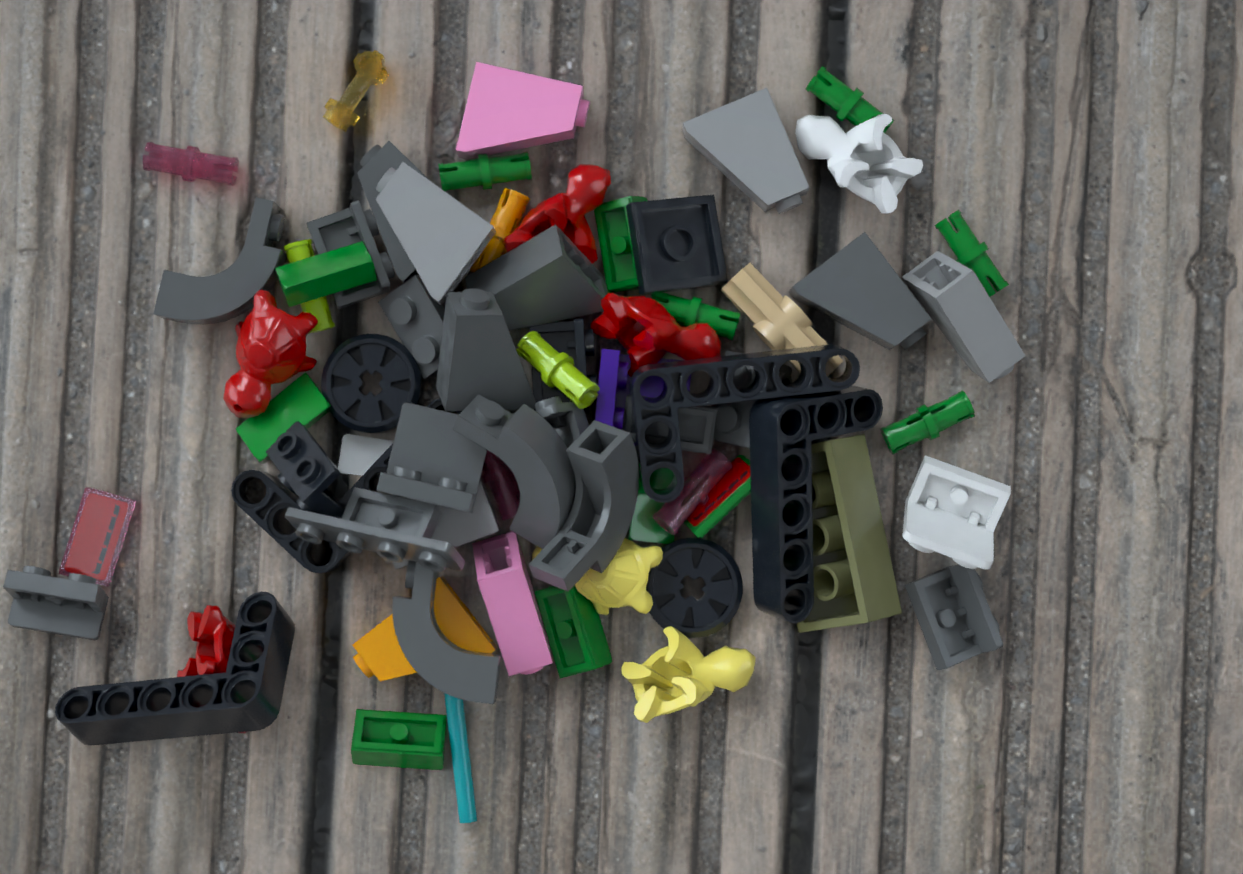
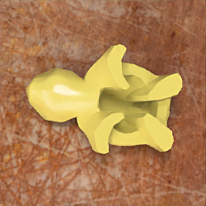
[532,538,663,615]
[621,626,756,723]

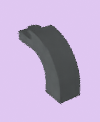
[153,197,287,325]
[453,394,576,549]
[528,420,639,592]
[392,561,502,704]

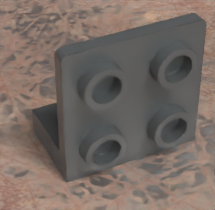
[376,402,487,513]

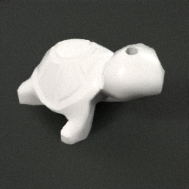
[795,114,923,214]

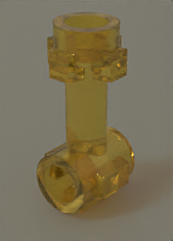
[323,50,389,132]

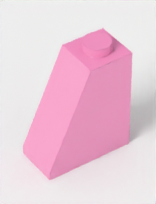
[456,62,590,160]
[472,531,553,676]

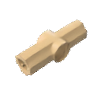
[721,263,843,376]

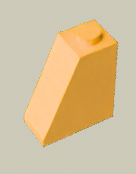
[352,576,498,681]

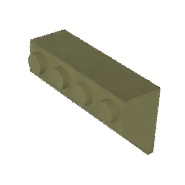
[797,434,902,633]

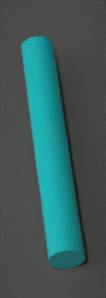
[444,693,478,823]

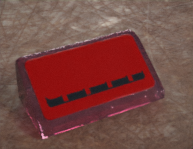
[59,487,136,587]

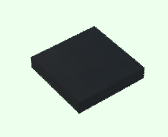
[626,194,728,295]

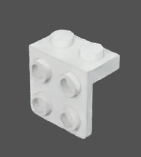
[902,455,1011,570]

